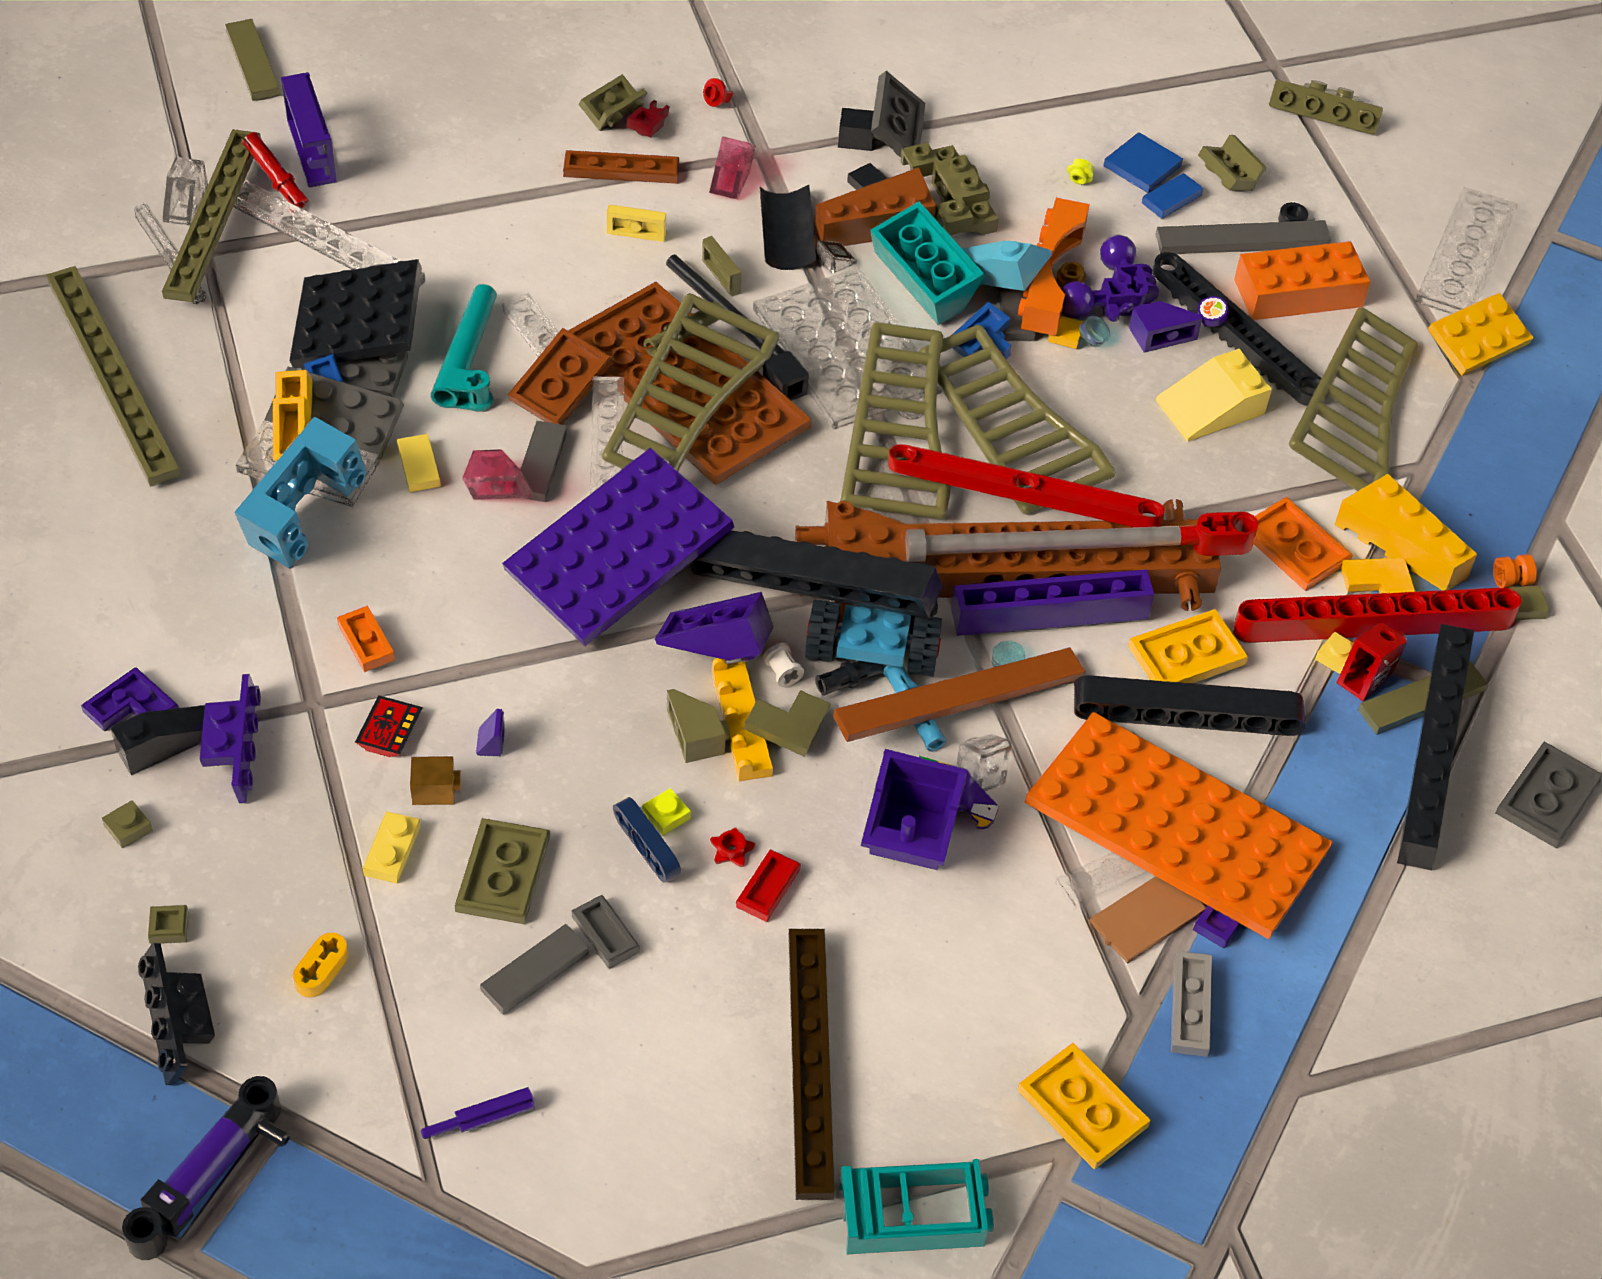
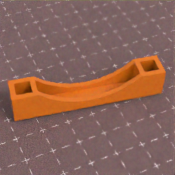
[1017,197,1090,336]

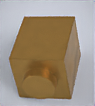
[410,756,461,805]

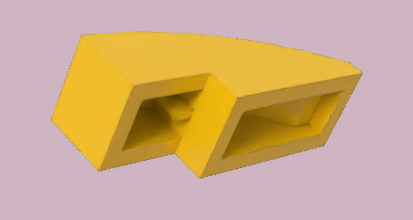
[273,370,312,461]

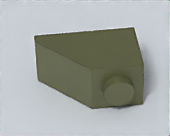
[667,689,730,763]

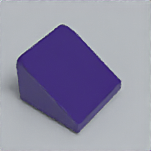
[476,709,505,757]

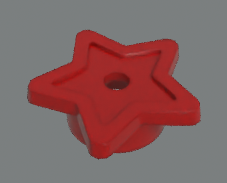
[710,828,755,867]

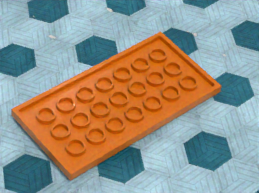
[1024,712,1333,939]

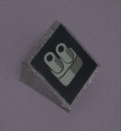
[816,241,857,274]

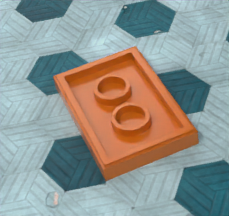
[1254,496,1353,591]

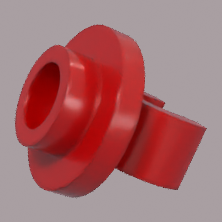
[703,78,734,107]

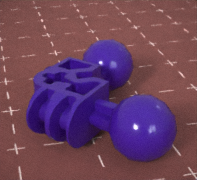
[1061,234,1159,322]

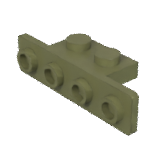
[1269,79,1383,135]

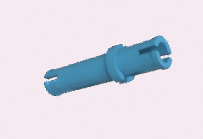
[883,665,946,752]

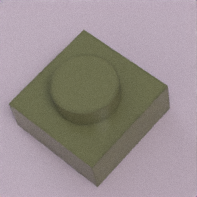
[102,800,153,849]

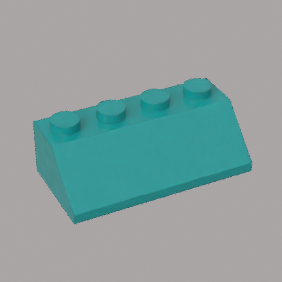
[870,201,985,325]

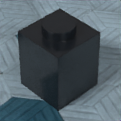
[838,107,878,151]
[763,350,809,401]

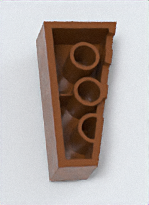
[815,167,936,250]

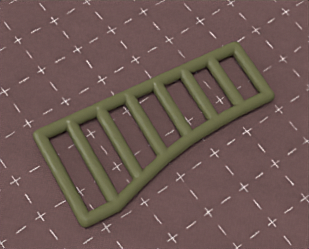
[602,293,779,472]
[1289,307,1418,491]
[840,322,951,520]
[919,325,1116,515]

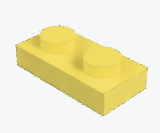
[607,204,666,242]
[363,811,421,884]

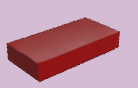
[736,849,801,922]

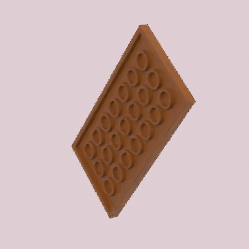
[568,282,811,485]

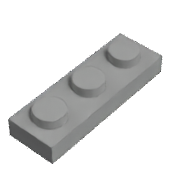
[1171,951,1212,1057]

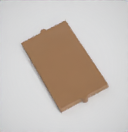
[1089,876,1206,963]

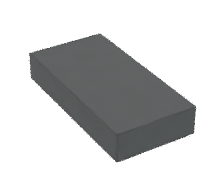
[571,895,640,969]

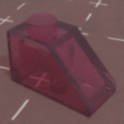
[709,136,756,200]
[462,449,533,500]

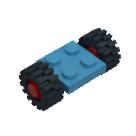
[805,599,942,677]

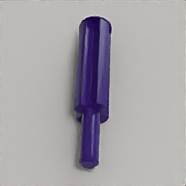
[420,1087,535,1139]

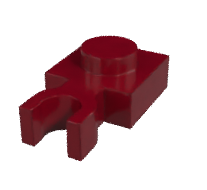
[626,100,670,138]

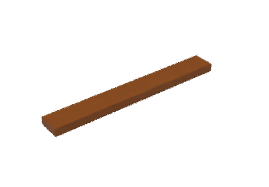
[833,647,1085,742]

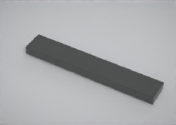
[1156,220,1332,254]

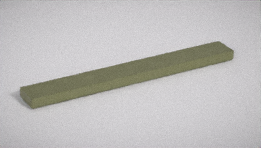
[162,129,261,302]

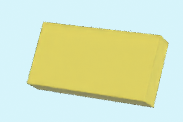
[397,434,441,492]

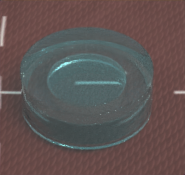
[1080,316,1110,347]
[991,641,1025,667]

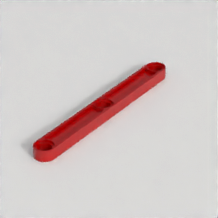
[888,444,1165,527]

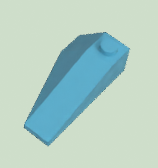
[962,240,1052,291]

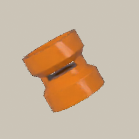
[1493,554,1537,588]

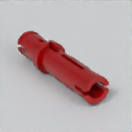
[242,132,309,211]

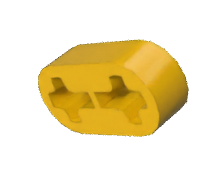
[293,932,348,998]

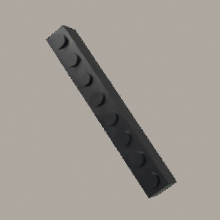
[689,530,943,618]
[1397,624,1474,871]

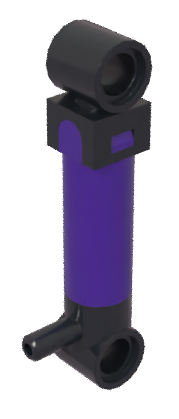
[122,1076,290,1260]

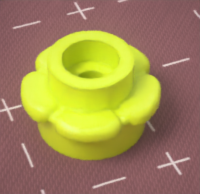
[1067,159,1094,185]

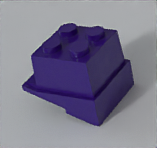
[861,750,967,870]

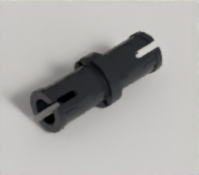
[815,661,883,696]

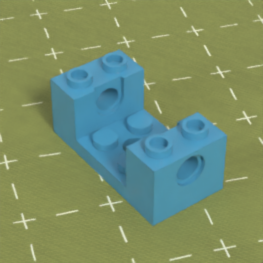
[234,417,367,568]

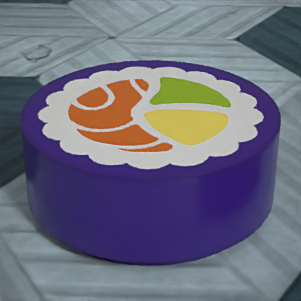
[1198,296,1228,327]

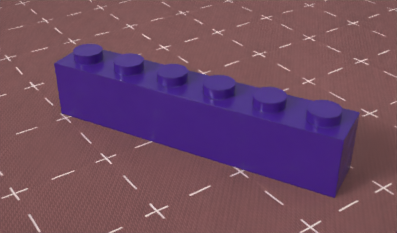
[951,569,1154,636]

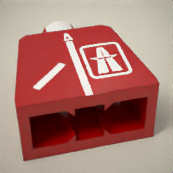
[1336,623,1407,701]

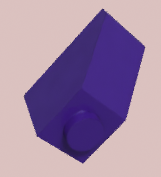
[1129,301,1202,353]

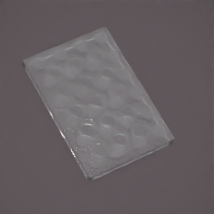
[753,267,942,430]

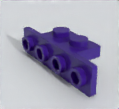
[199,674,261,803]

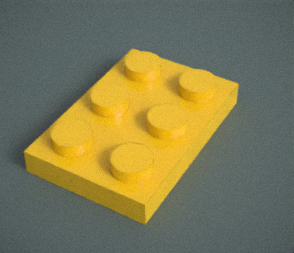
[1427,292,1534,376]
[1128,609,1248,683]
[1018,1043,1150,1170]

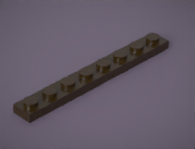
[788,929,835,1200]

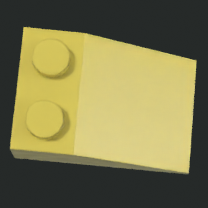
[1156,349,1272,442]

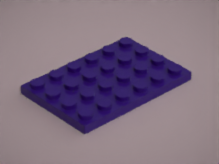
[502,448,734,647]

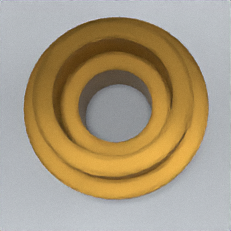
[1057,262,1086,286]

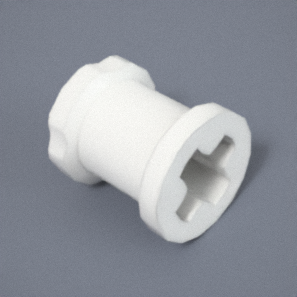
[763,643,804,687]

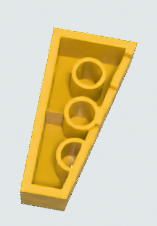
[1335,474,1477,590]

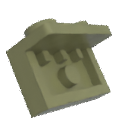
[578,74,648,131]
[1198,135,1266,191]

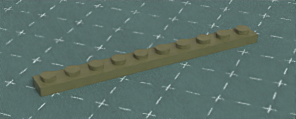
[46,266,181,487]

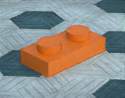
[337,605,395,672]

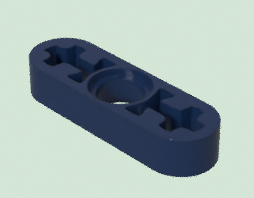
[613,797,681,883]

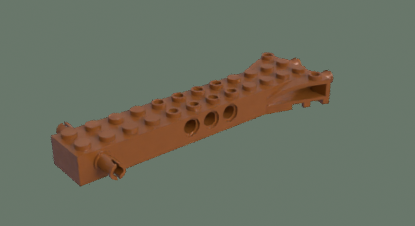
[795,499,1221,624]

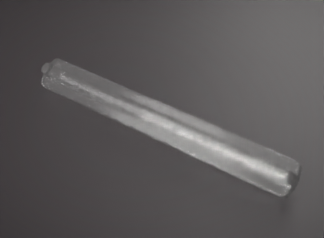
[134,204,207,304]

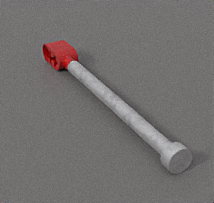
[905,512,1259,562]

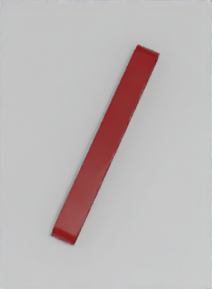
[1233,588,1522,643]

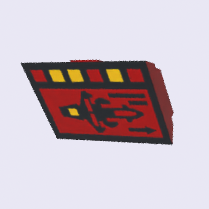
[355,695,423,757]

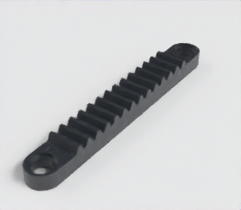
[1153,252,1322,406]

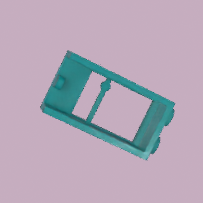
[839,1159,994,1255]

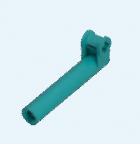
[430,284,497,412]

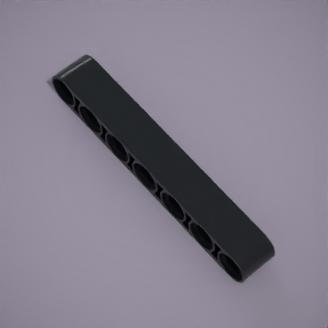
[1074,675,1305,736]

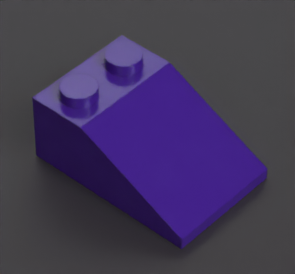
[655,592,774,661]

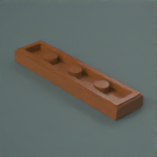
[563,150,679,184]

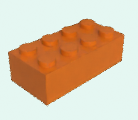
[1234,241,1370,320]

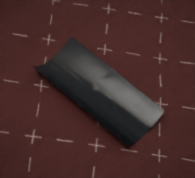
[760,185,816,270]

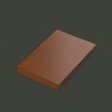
[508,328,613,425]

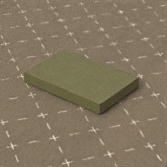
[455,818,550,925]

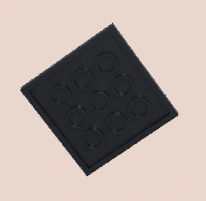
[289,259,422,369]

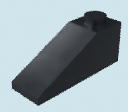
[110,705,205,775]

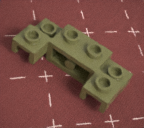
[901,143,999,235]

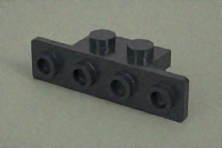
[138,943,215,1086]

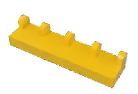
[712,658,773,782]

